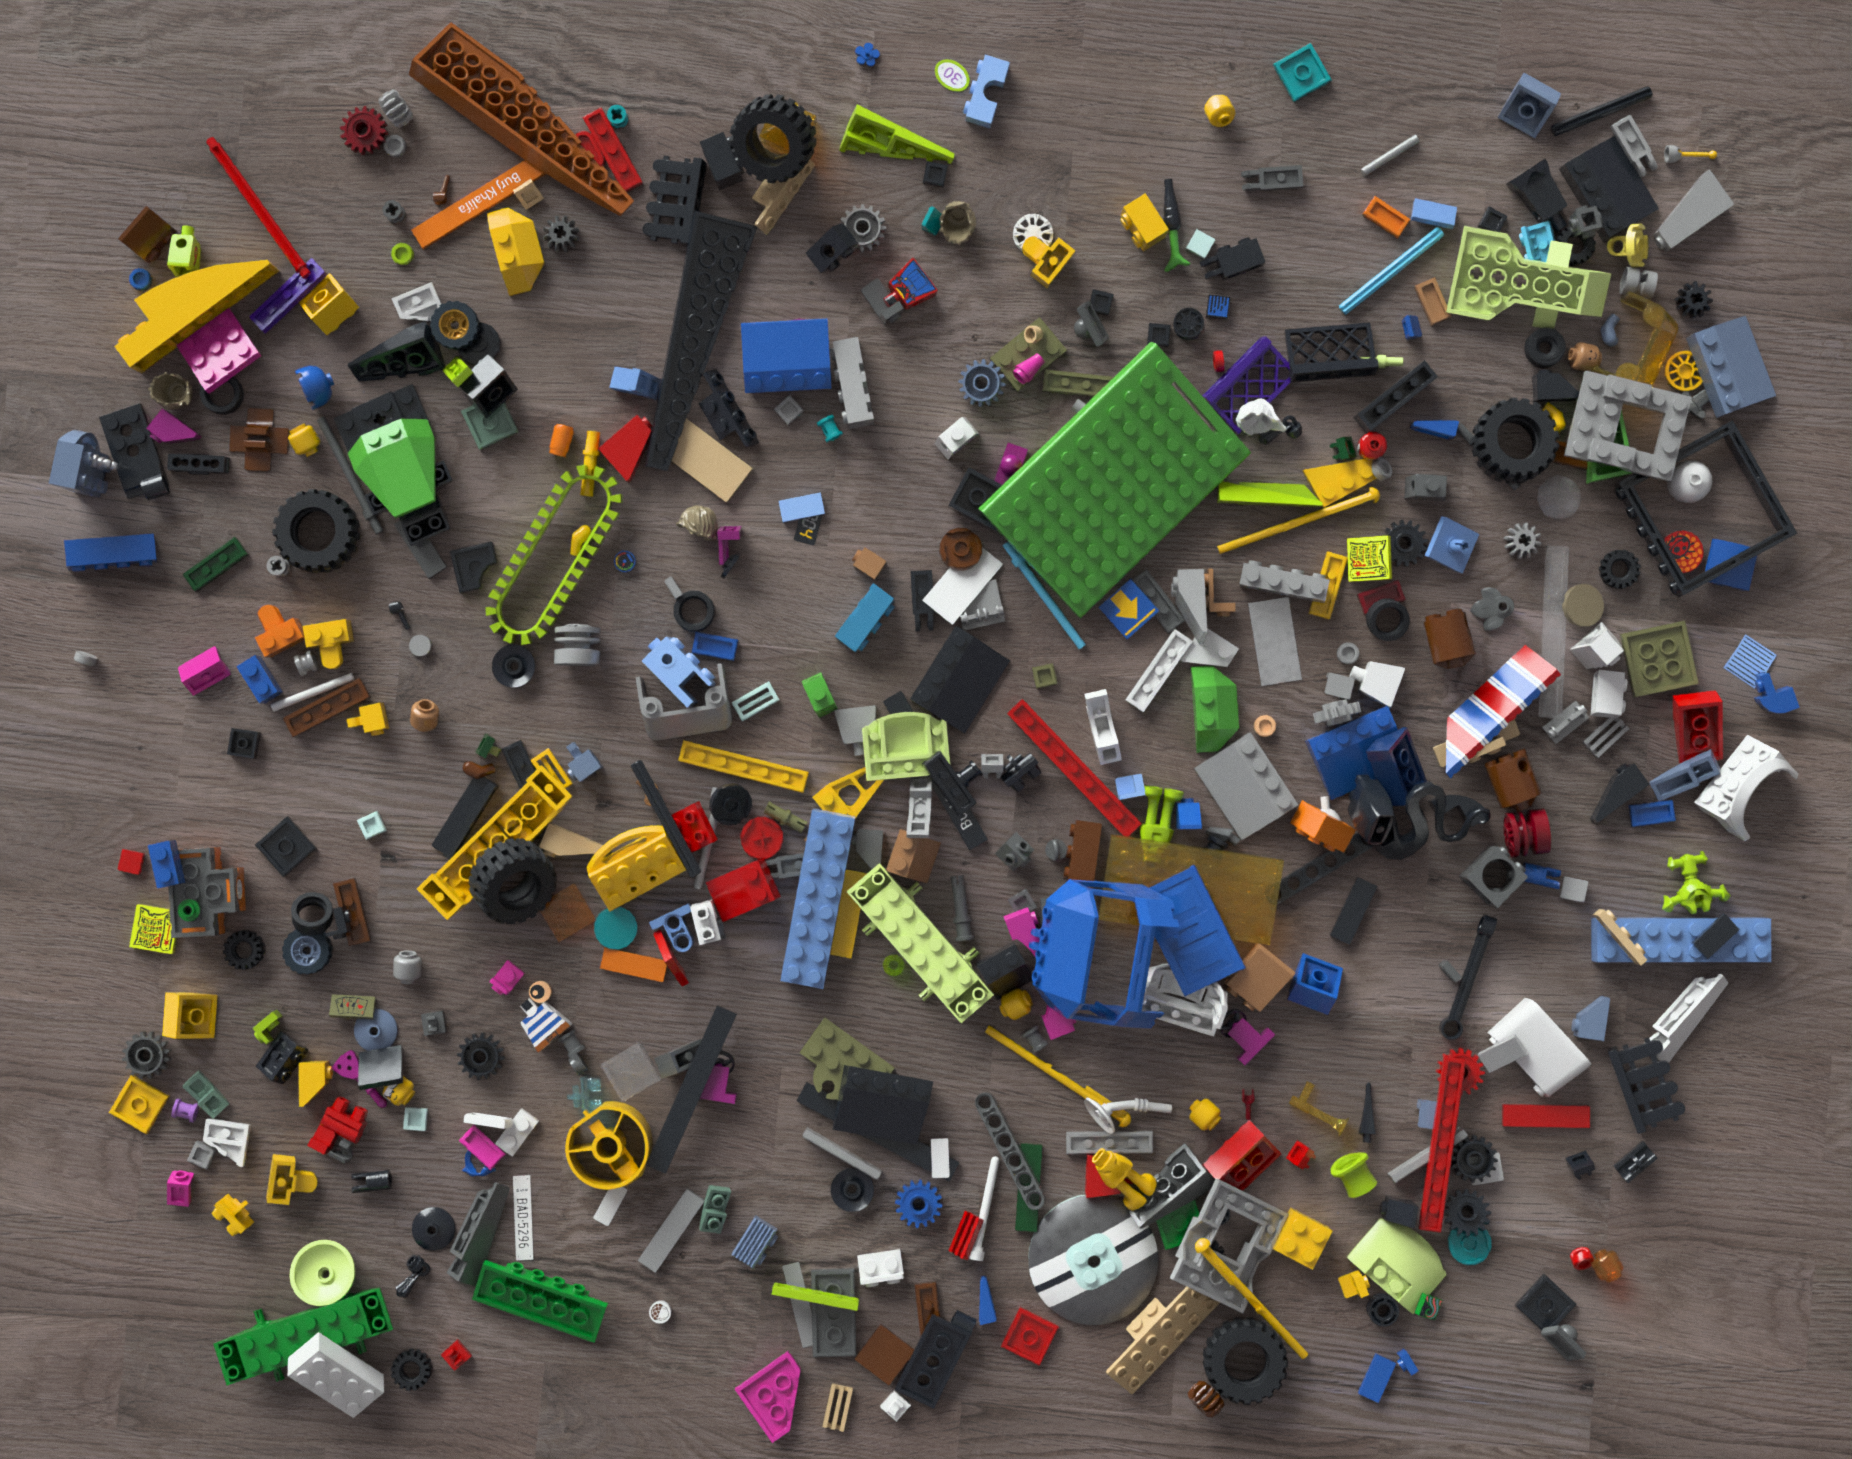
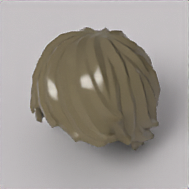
[940,201,977,245]
[148,372,193,410]
[676,506,718,541]

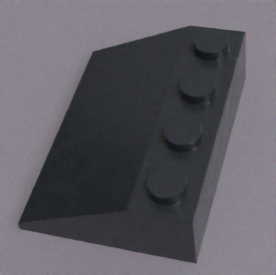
[1559,136,1659,242]
[910,626,1010,734]
[832,1065,933,1145]

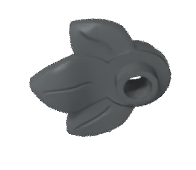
[1470,587,1514,631]

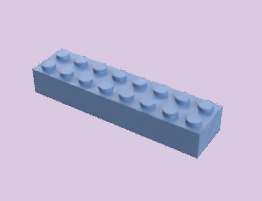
[780,808,856,989]
[1591,917,1771,962]

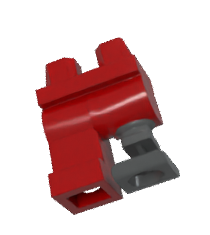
[307,1097,368,1164]

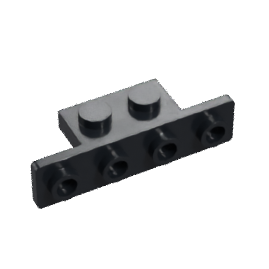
[698,369,759,448]

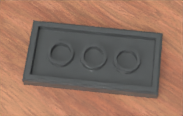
[811,1268,856,1357]

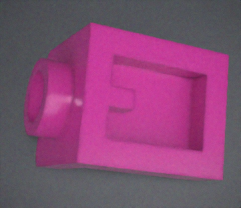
[489,960,525,995]
[167,1171,194,1207]

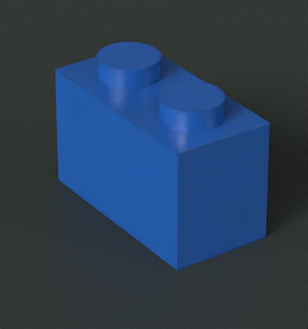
[236,655,283,704]
[148,840,185,889]

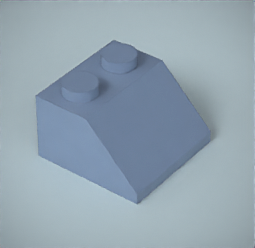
[1498,73,1561,138]

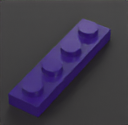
[249,258,328,334]

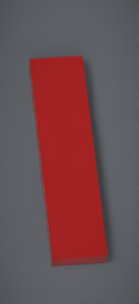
[582,108,643,192]
[1502,1104,1590,1128]

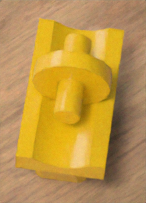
[212,1194,254,1236]

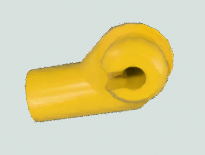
[1542,402,1566,433]
[570,525,591,556]

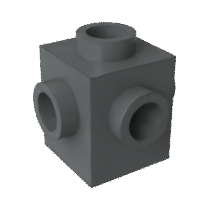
[1568,205,1602,239]
[995,832,1034,872]

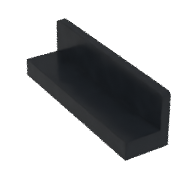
[432,777,499,859]

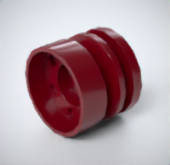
[1503,808,1551,858]

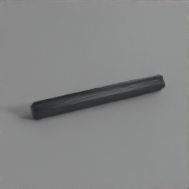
[1551,86,1653,136]

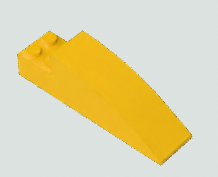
[114,260,279,374]

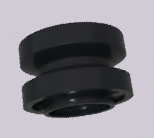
[1366,1293,1399,1327]

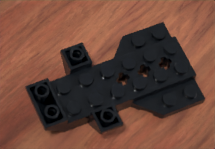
[333,384,453,546]

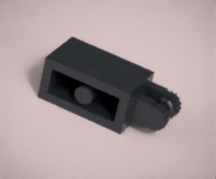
[1199,237,1265,281]

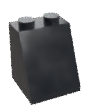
[976,942,1032,1000]

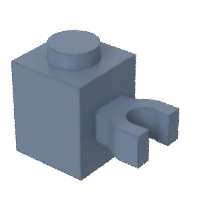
[566,742,603,782]

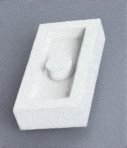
[495,1108,539,1157]

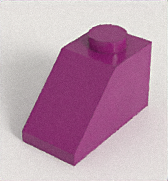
[146,408,202,444]

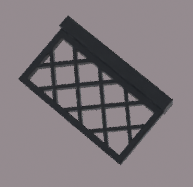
[1284,322,1379,383]

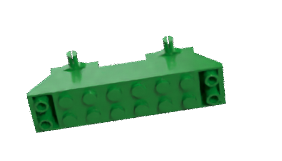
[213,1287,394,1386]

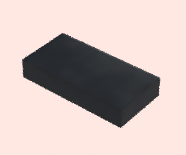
[1691,913,1740,959]

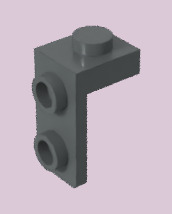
[861,278,904,326]

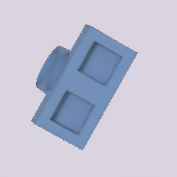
[609,367,662,400]
[649,903,694,952]

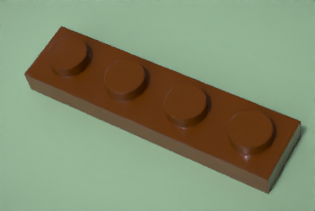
[283,678,371,737]

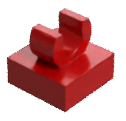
[1286,1140,1316,1170]
[441,1339,472,1371]

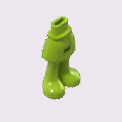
[1140,785,1184,862]

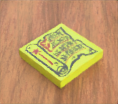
[1347,536,1392,582]
[129,904,177,954]

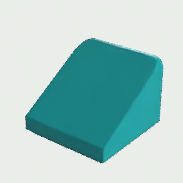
[922,206,942,235]

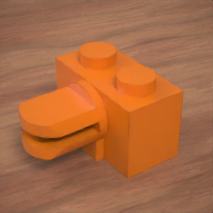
[255,605,305,658]

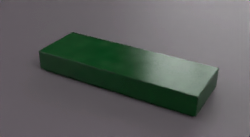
[182,537,249,592]

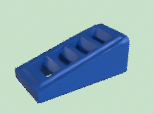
[1410,420,1459,440]
[979,1275,997,1325]

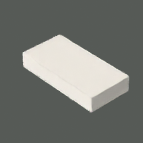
[464,1112,513,1129]

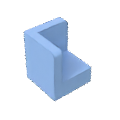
[1115,774,1146,800]

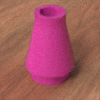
[1013,353,1045,385]

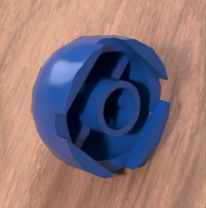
[295,365,335,410]

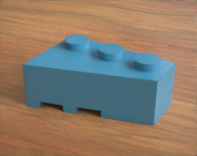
[835,583,895,653]

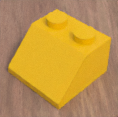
[299,273,359,335]
[162,992,218,1039]

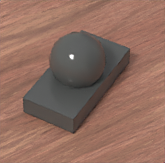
[1074,301,1109,347]
[1541,1324,1586,1361]

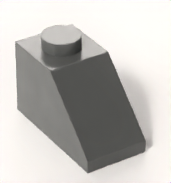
[852,829,883,869]
[654,1039,701,1078]

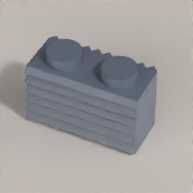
[731,1215,778,1268]

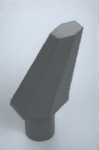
[1204,827,1240,846]

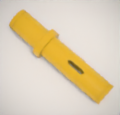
[580,431,600,497]

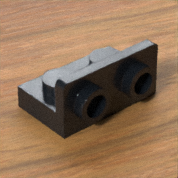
[255,1031,308,1084]

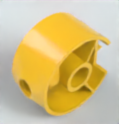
[565,1101,653,1190]

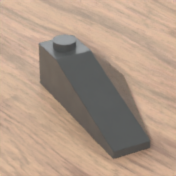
[1129,1143,1215,1229]

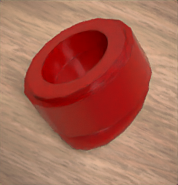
[1570,1247,1595,1270]

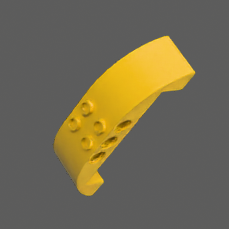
[417,765,573,920]

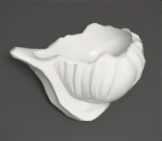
[1236,398,1287,435]

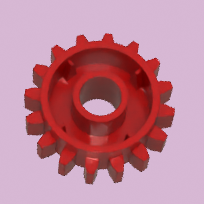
[1436,1048,1485,1096]

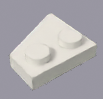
[392,282,442,321]
[1180,628,1239,667]
[203,1118,251,1167]

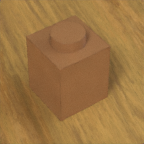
[852,547,887,581]

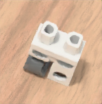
[690,899,726,945]

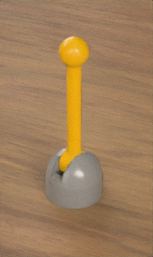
[1664,145,1717,163]

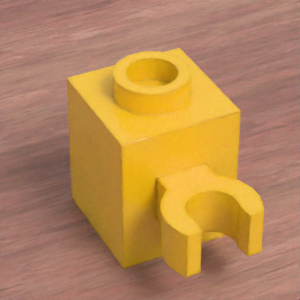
[347,703,389,736]

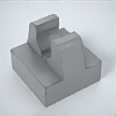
[981,754,1003,779]

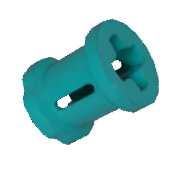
[607,105,628,129]
[817,415,843,443]

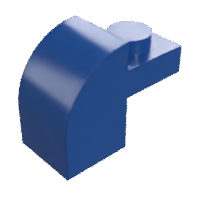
[1754,672,1800,713]

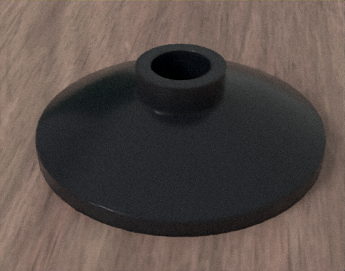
[492,644,535,688]
[831,1168,874,1212]
[412,1207,455,1251]

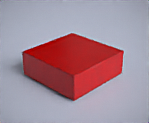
[117,849,145,875]

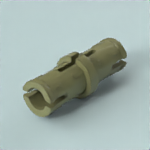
[763,801,808,834]

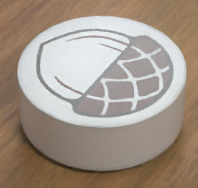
[649,1300,671,1323]

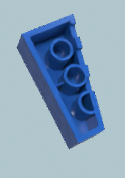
[64,534,157,572]

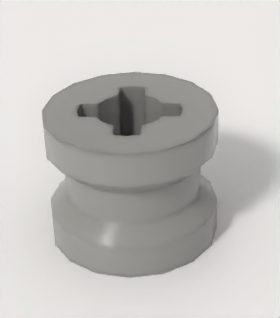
[294,650,319,676]

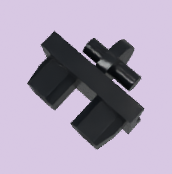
[1000,753,1041,792]
[1613,1141,1658,1183]

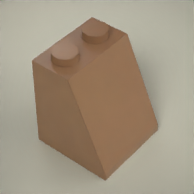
[886,829,941,883]
[1225,943,1295,1012]

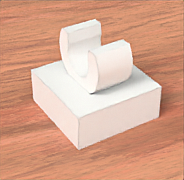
[880,1389,911,1422]

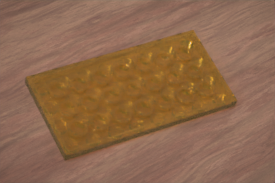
[1099,834,1284,945]

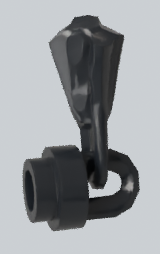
[1259,415,1302,445]
[395,1255,430,1298]

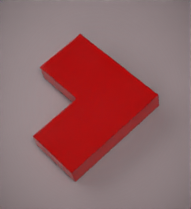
[653,930,689,987]

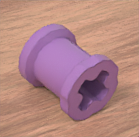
[171,1099,199,1123]

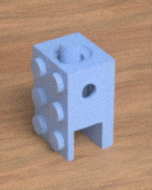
[642,636,716,708]

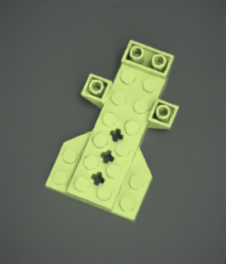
[1446,226,1611,329]

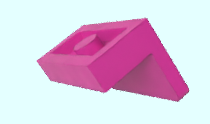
[178,646,231,696]

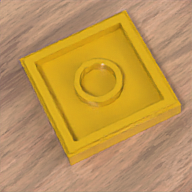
[109,1075,170,1134]

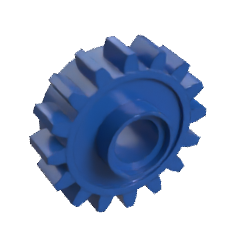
[895,1179,943,1228]

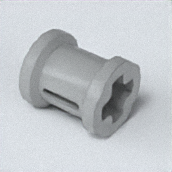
[267,556,291,577]

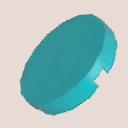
[594,906,637,949]
[1448,1229,1492,1265]

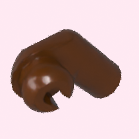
[462,761,495,779]

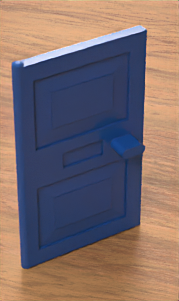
[1149,865,1246,996]

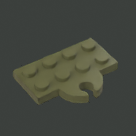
[799,1017,894,1100]

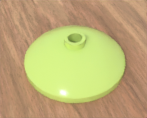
[290,1240,355,1306]

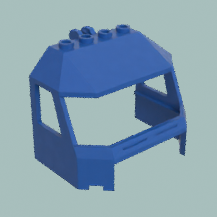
[1029,879,1180,1028]

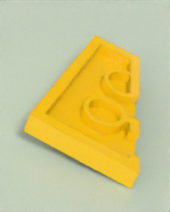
[1302,459,1377,508]

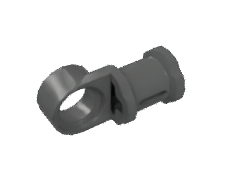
[557,1029,588,1075]

